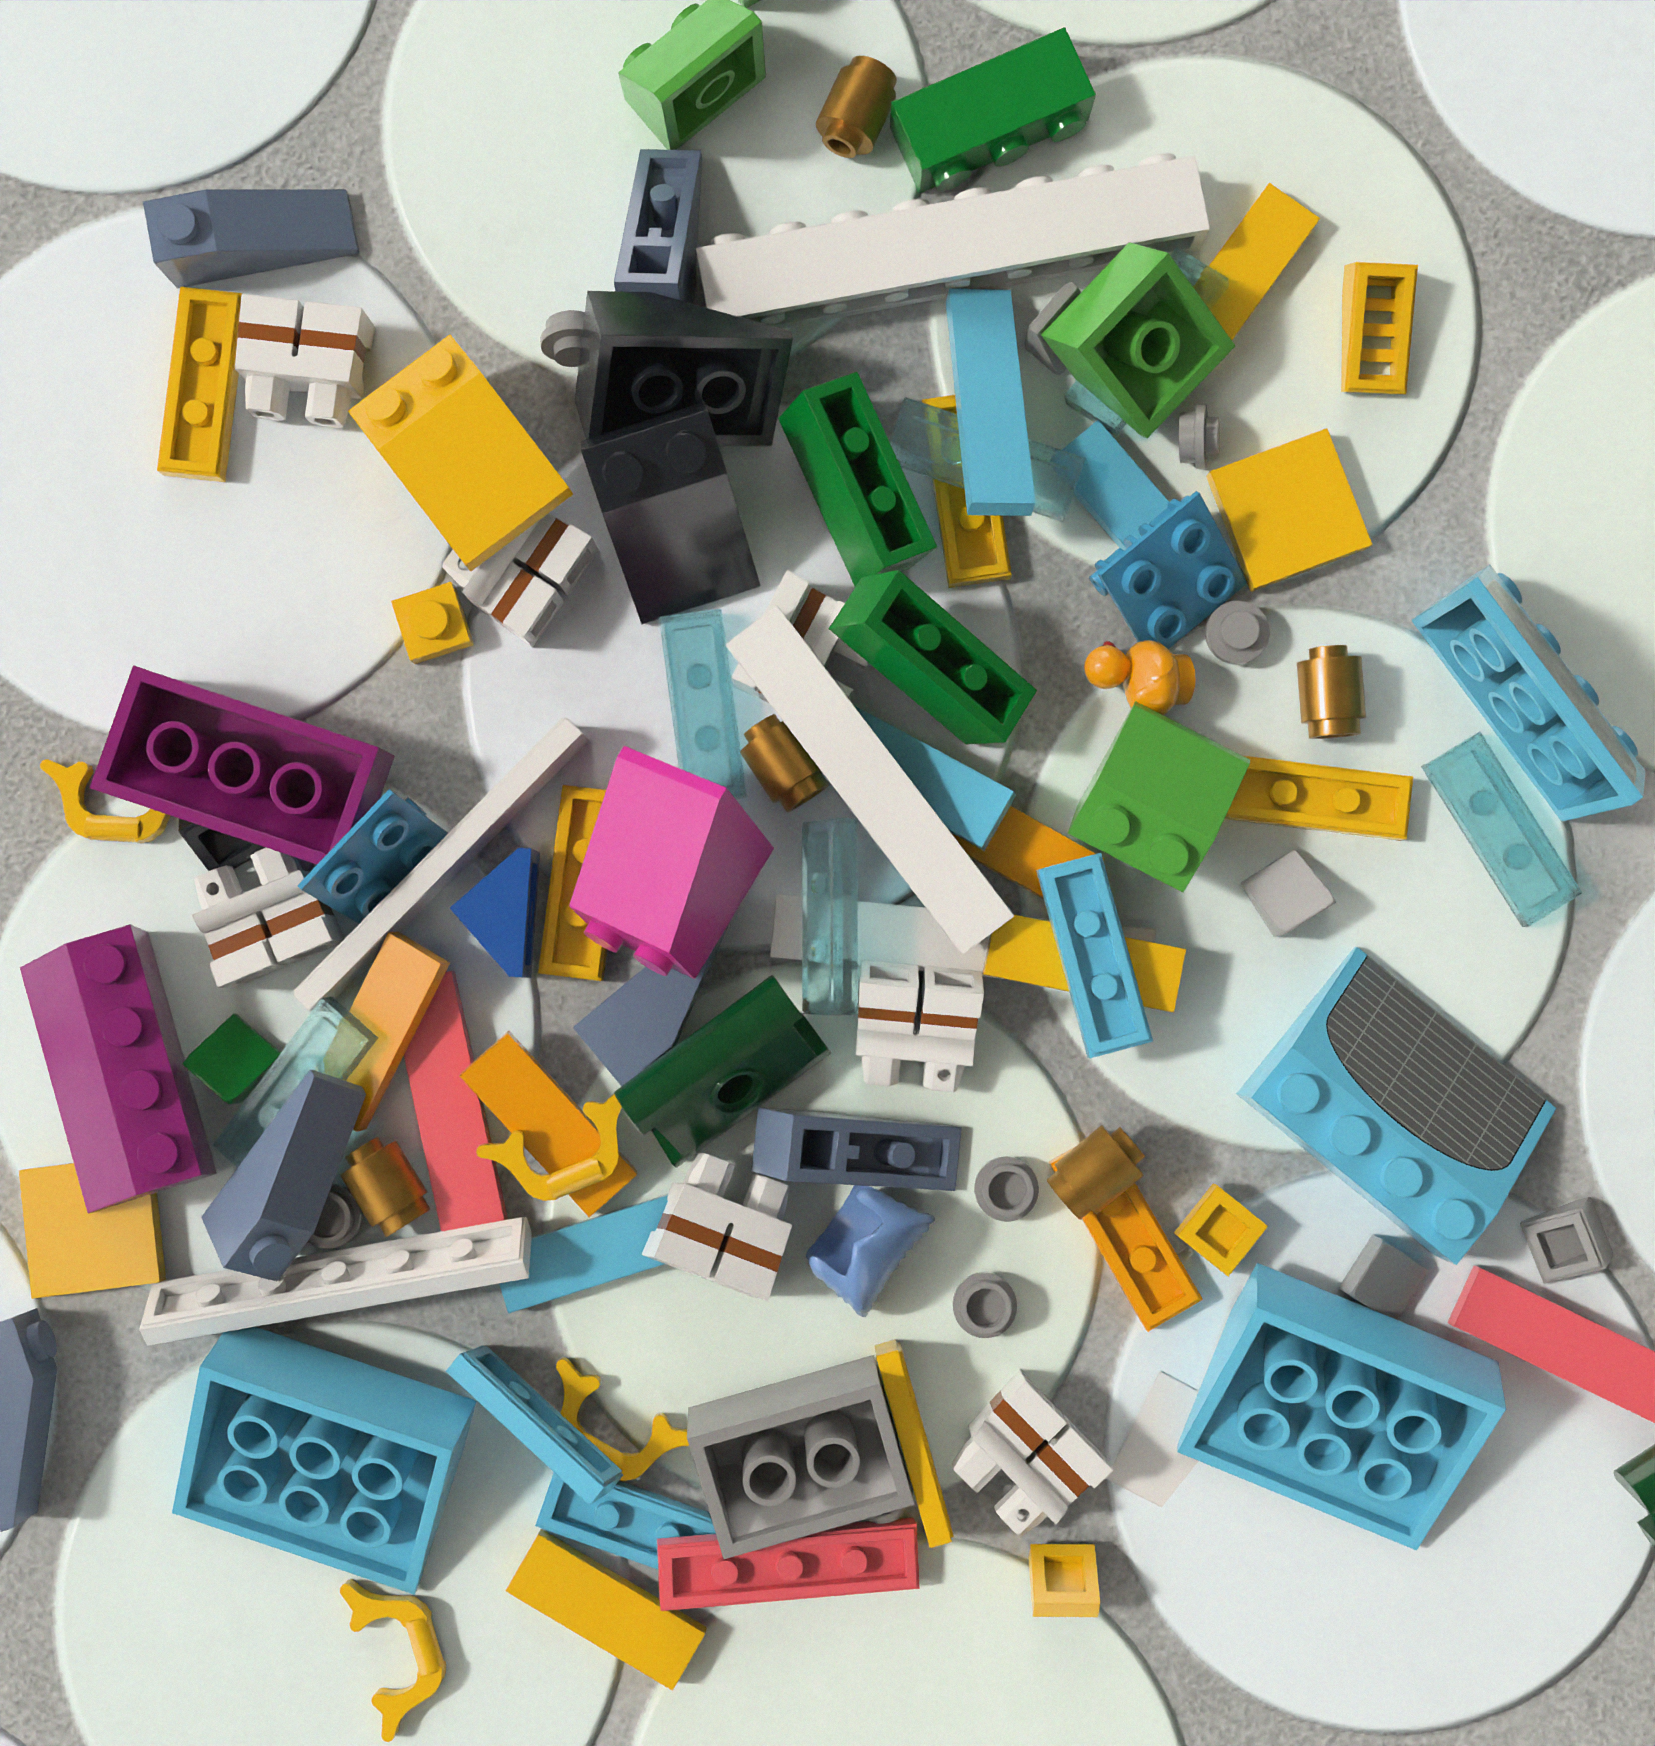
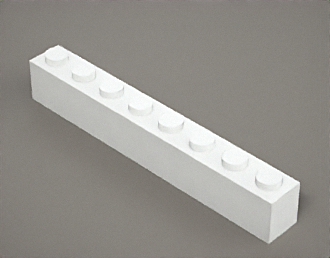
[696,153,1210,328]

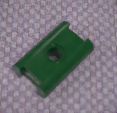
[614,975,831,1168]

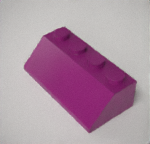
[89,665,395,864]
[20,924,217,1213]

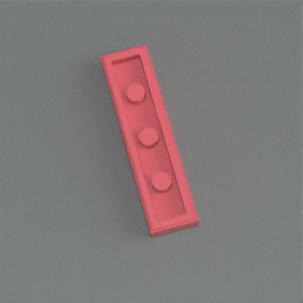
[404,971,508,1231]
[1447,1265,1655,1423]
[657,1518,920,1611]

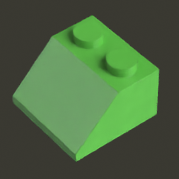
[618,0,766,150]
[1041,242,1235,439]
[1068,701,1250,893]

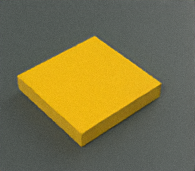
[1206,428,1373,592]
[19,1163,166,1299]

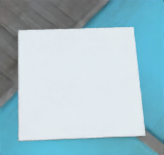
[1106,1371,1199,1508]

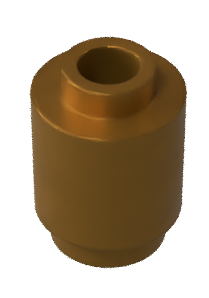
[816,56,897,158]
[1297,645,1366,739]
[740,714,829,813]
[1047,1125,1146,1220]
[340,1137,431,1237]

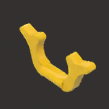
[40,759,171,844]
[476,1094,622,1201]
[556,1357,689,1481]
[340,1579,446,1742]

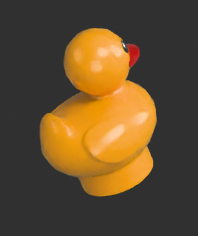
[1084,640,1196,715]

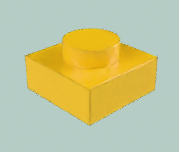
[391,582,474,664]
[1174,1183,1268,1277]
[1028,1544,1100,1617]

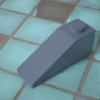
[614,149,703,304]
[143,189,360,288]
[573,921,731,1086]
[201,1069,366,1282]
[751,1107,962,1191]
[0,1308,57,1532]

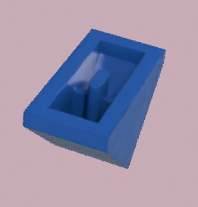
[450,848,540,978]

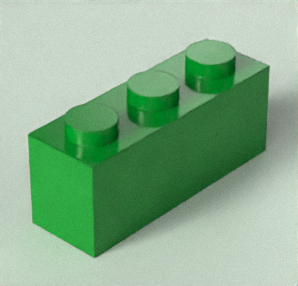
[890,27,1096,194]
[778,372,937,587]
[828,570,1037,745]

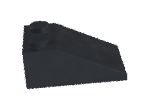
[574,291,793,446]
[580,402,761,625]

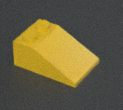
[348,335,573,572]

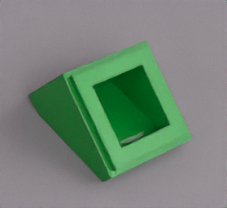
[182,1013,283,1105]

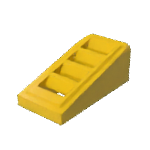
[1341,262,1418,394]

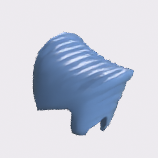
[805,1185,935,1317]

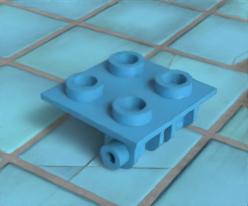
[1089,491,1247,649]
[297,789,448,924]

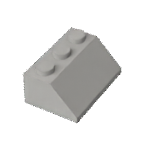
[687,1355,914,1559]

